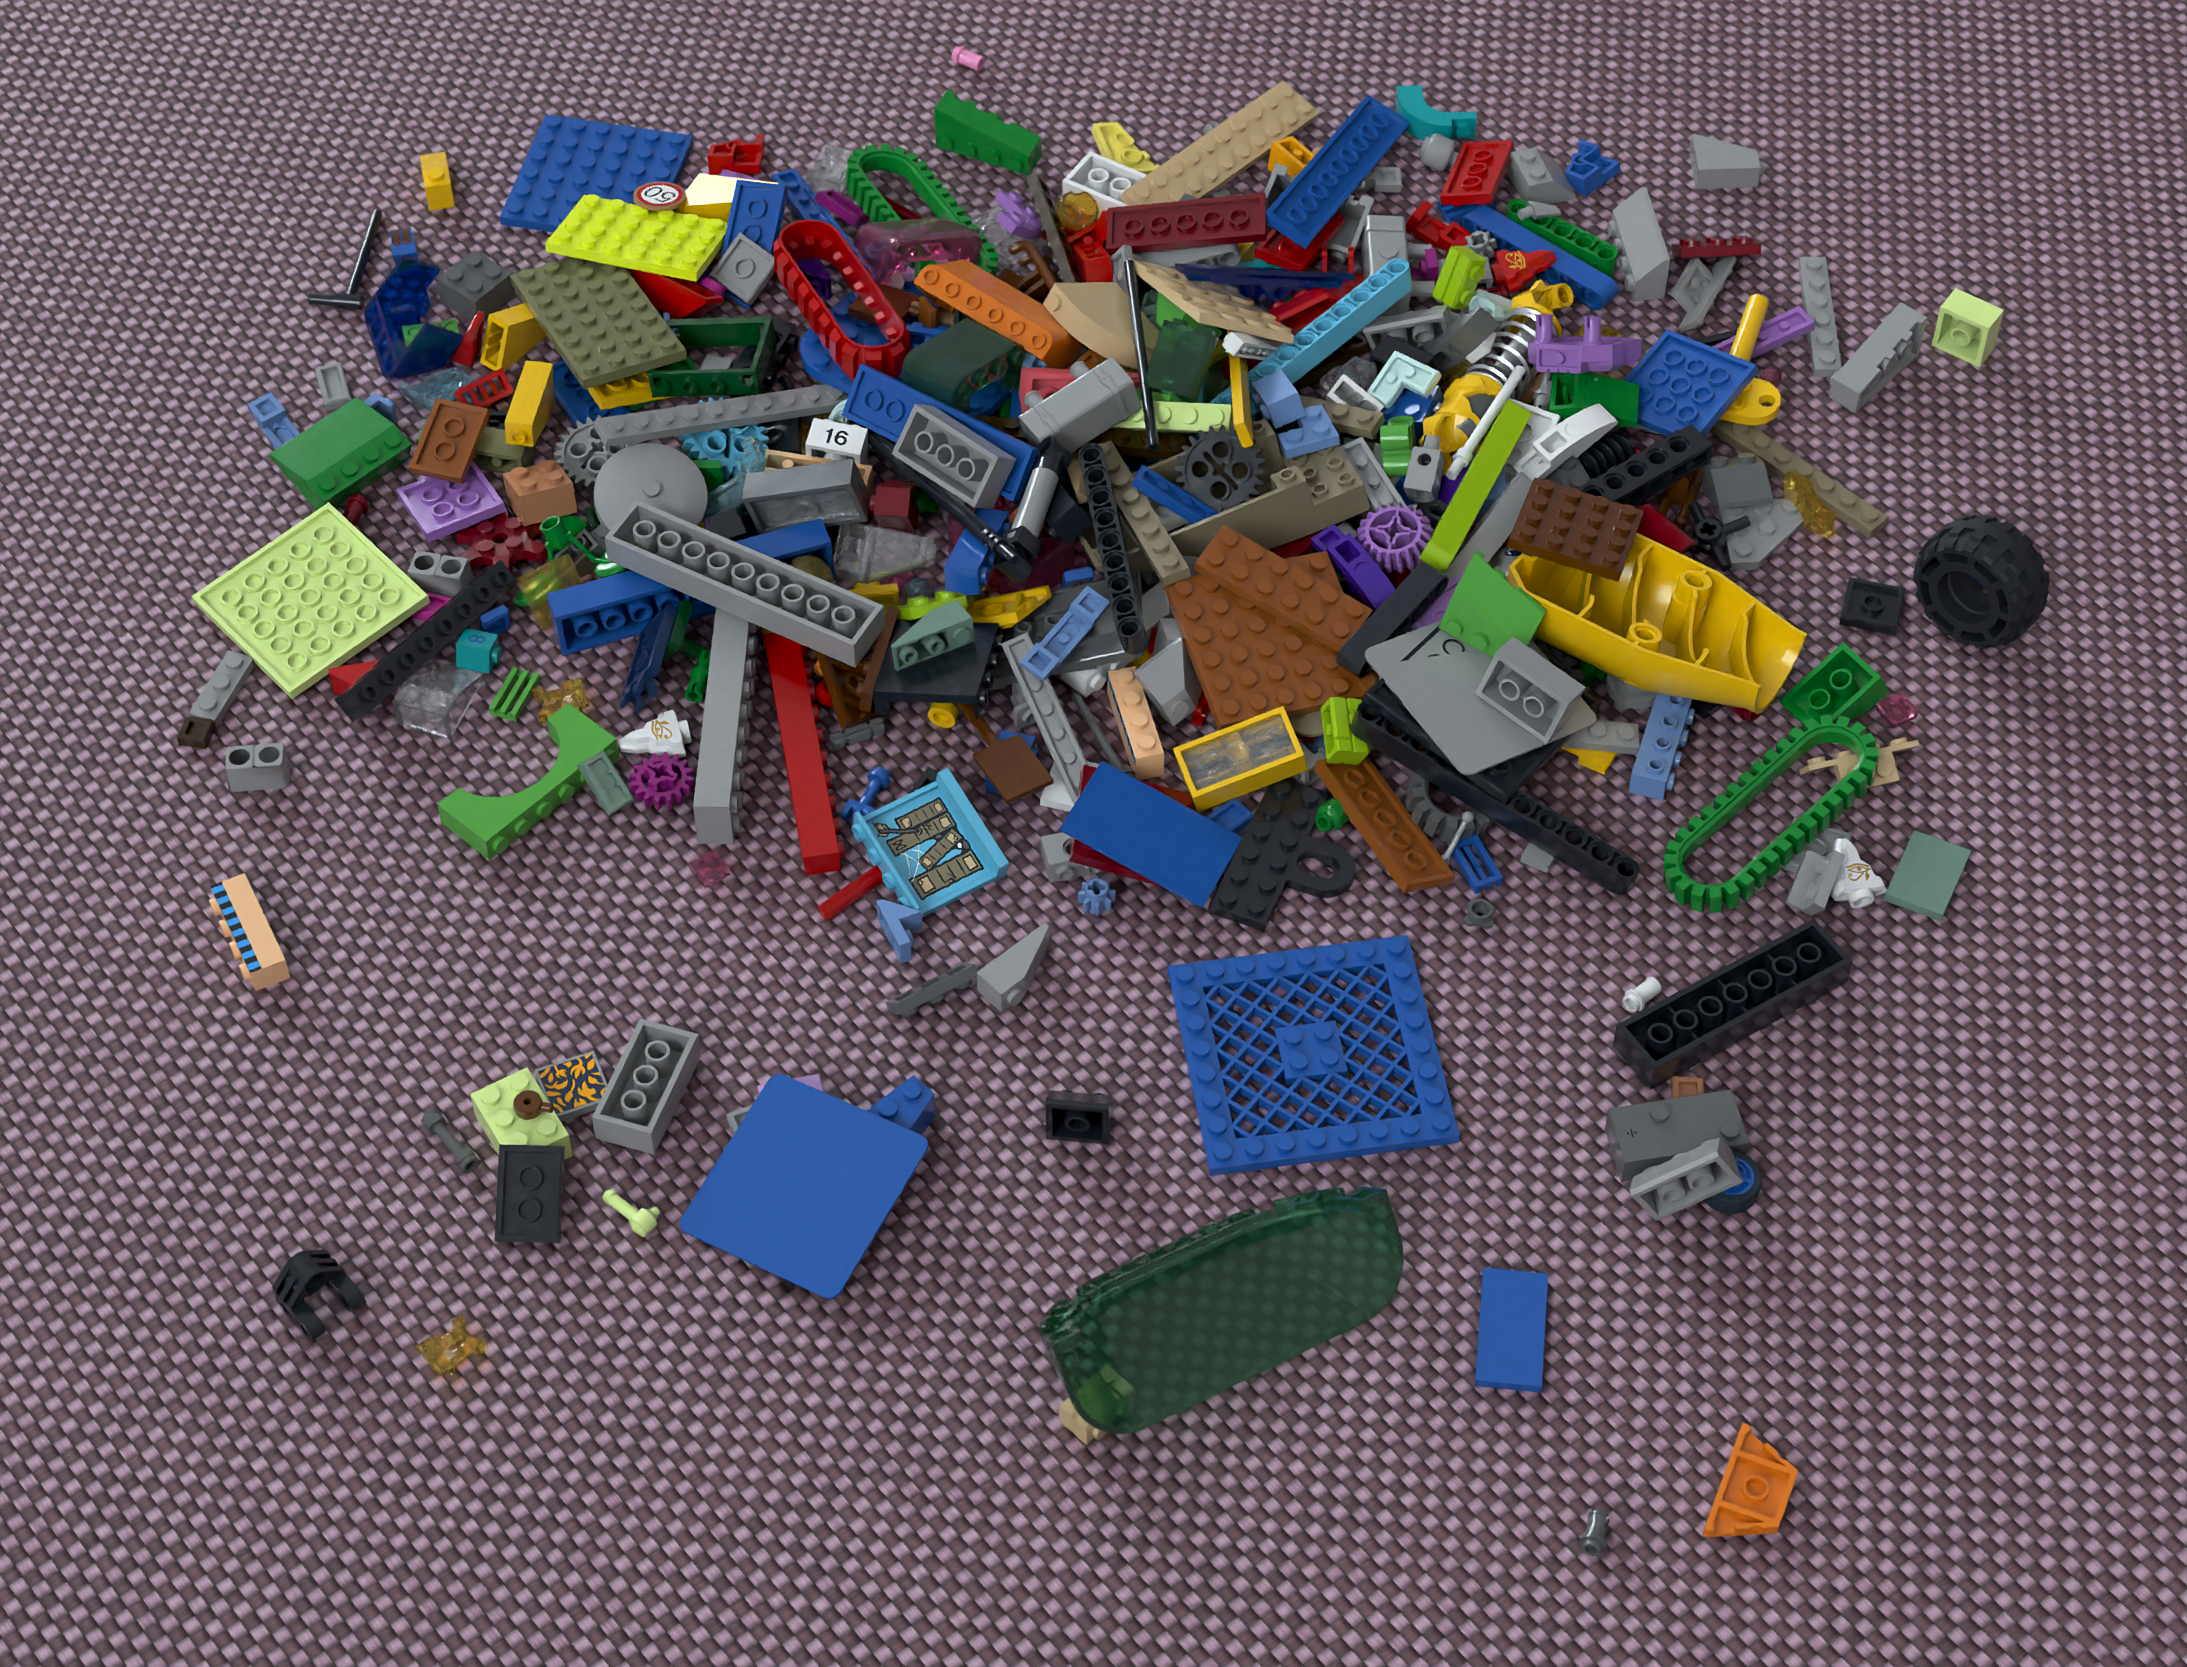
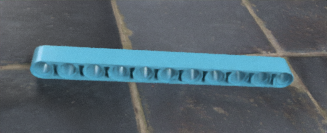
[1205,259,1412,435]

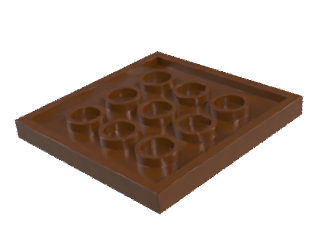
[1507,477,1644,582]

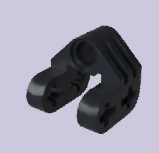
[272,1250,366,1342]

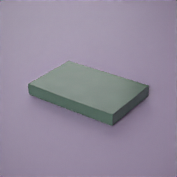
[1884,830,1971,921]

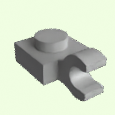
[1356,167,1402,193]

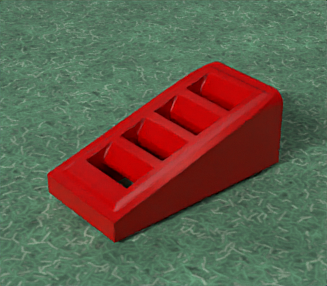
[453,311,485,367]
[454,368,515,408]

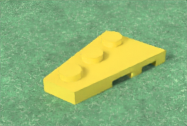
[1091,122,1159,175]

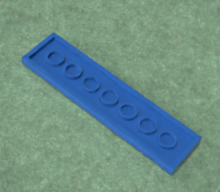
[842,364,1039,502]

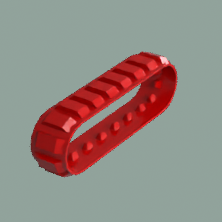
[774,219,910,381]

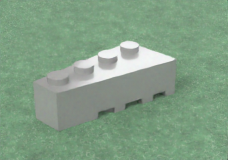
[1829,302,1927,413]

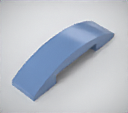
[247,392,300,450]
[1019,586,1110,682]

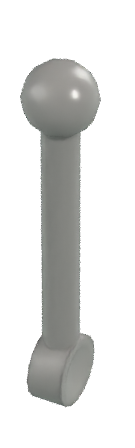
[1441,811,1474,865]

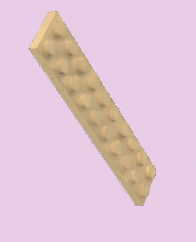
[1120,81,1320,206]

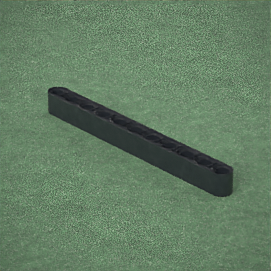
[1350,702,1640,895]

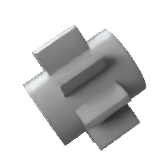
[1465,230,1497,260]

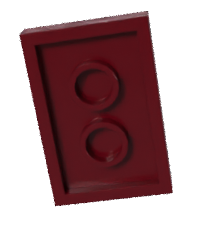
[1672,236,1761,258]

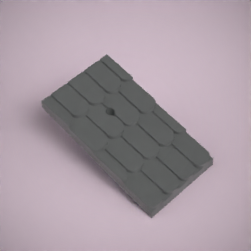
[988,571,1143,691]

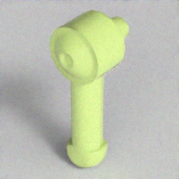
[602,1189,661,1237]

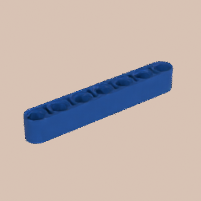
[1459,205,1619,310]

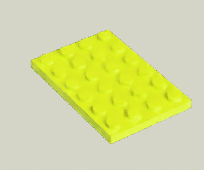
[545,194,727,282]

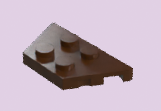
[815,650,883,728]

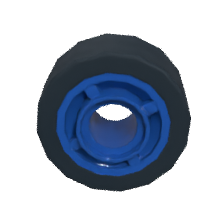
[1703,1151,1762,1214]

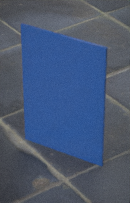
[1059,761,1243,908]

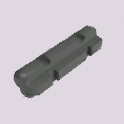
[829,717,885,750]

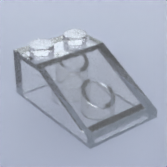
[393,658,486,738]

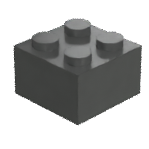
[437,250,516,321]

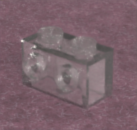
[806,143,854,195]

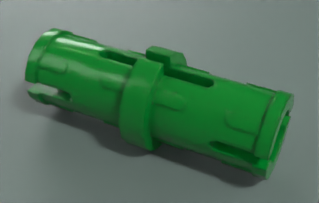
[684,650,711,703]

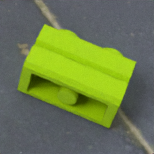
[1432,246,1487,309]
[1320,697,1371,765]

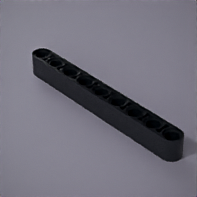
[1078,443,1148,655]

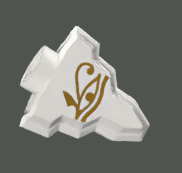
[619,710,691,758]
[1831,838,1887,908]

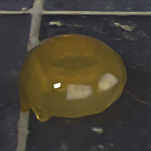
[1057,191,1099,231]

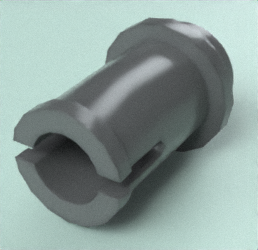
[1579,1510,1610,1556]

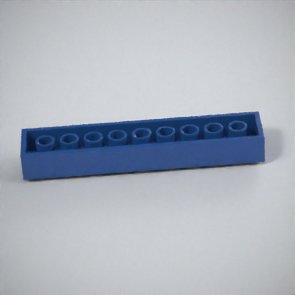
[546,518,835,656]

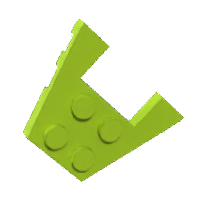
[884,590,979,620]

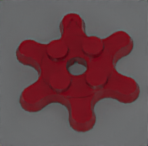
[455,507,548,574]

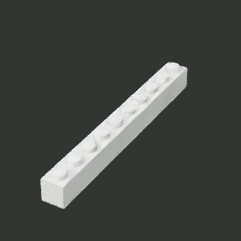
[1222,332,1285,360]

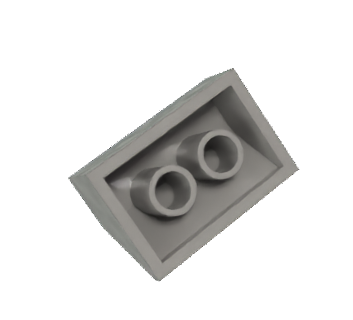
[1364,305,1454,351]
[1629,1137,1743,1221]

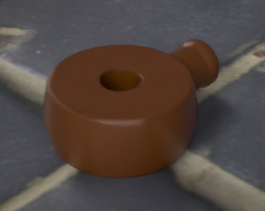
[513,1090,553,1120]

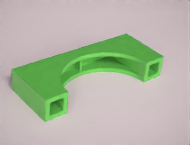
[437,703,619,860]

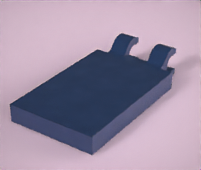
[619,604,678,715]

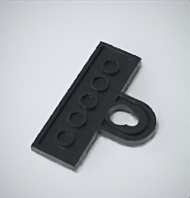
[1208,779,1356,932]

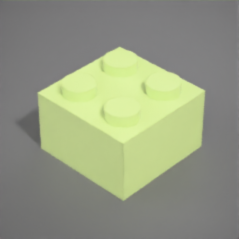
[1932,288,2004,367]

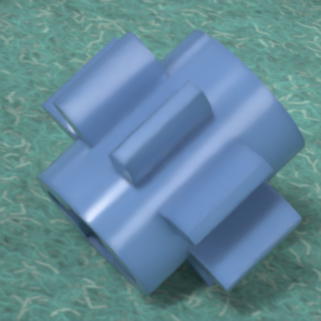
[1078,877,1115,916]

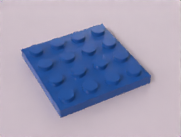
[1624,329,1758,437]

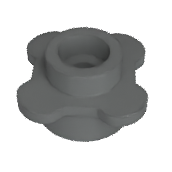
[1464,899,1496,929]

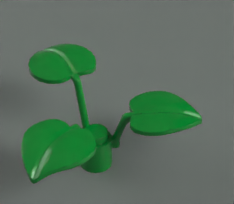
[513,515,627,606]

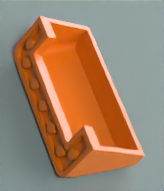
[913,260,1083,369]

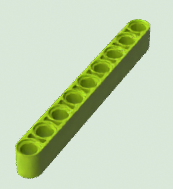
[1419,398,1532,574]

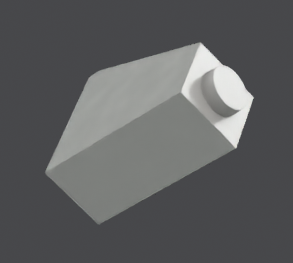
[1689,134,1764,189]

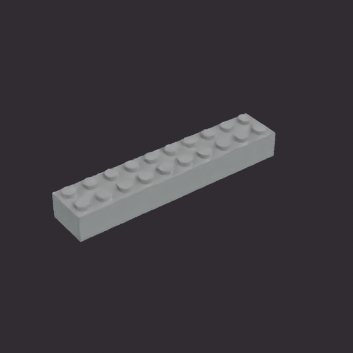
[605,499,885,668]
[693,607,762,844]

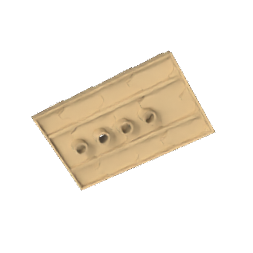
[1129,258,1294,344]

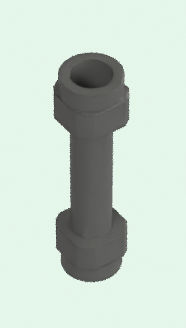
[421,1109,479,1173]

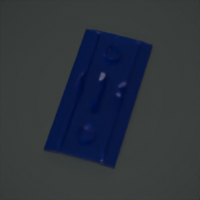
[1175,263,1354,301]

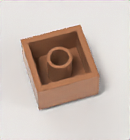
[503,460,577,526]

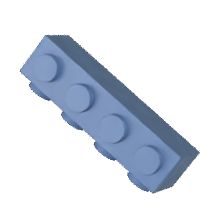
[1628,693,1696,801]

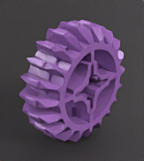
[1356,502,1433,575]

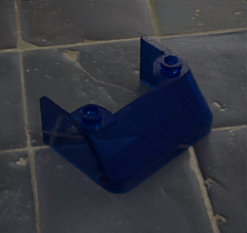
[364,254,463,380]

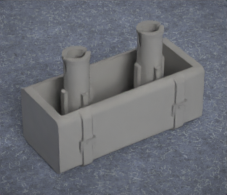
[1361,215,1435,319]
[1018,357,1141,453]

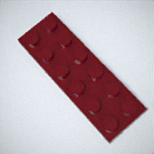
[1106,193,1267,256]

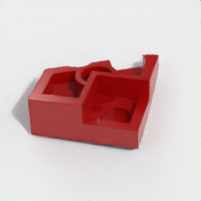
[707,134,765,175]

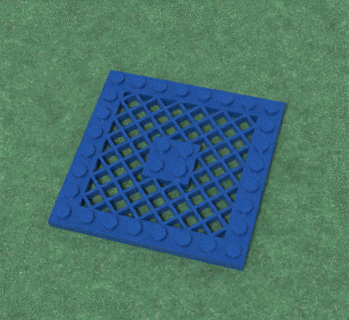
[1167,935,1460,1176]

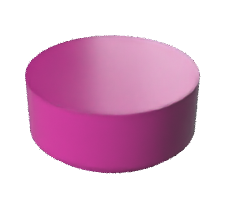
[699,276,726,297]

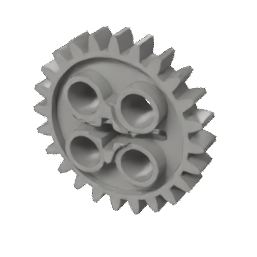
[554,415,642,494]

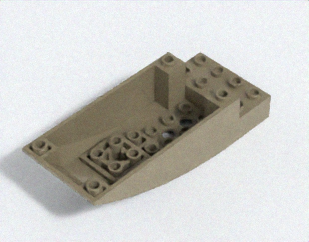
[1074,418,1370,572]

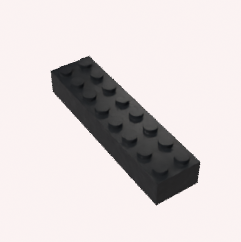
[1613,919,1853,1090]

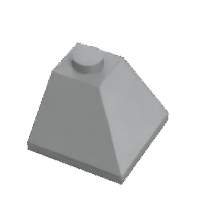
[1134,637,1202,726]

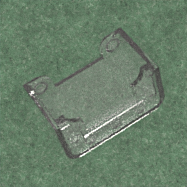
[833,523,936,584]

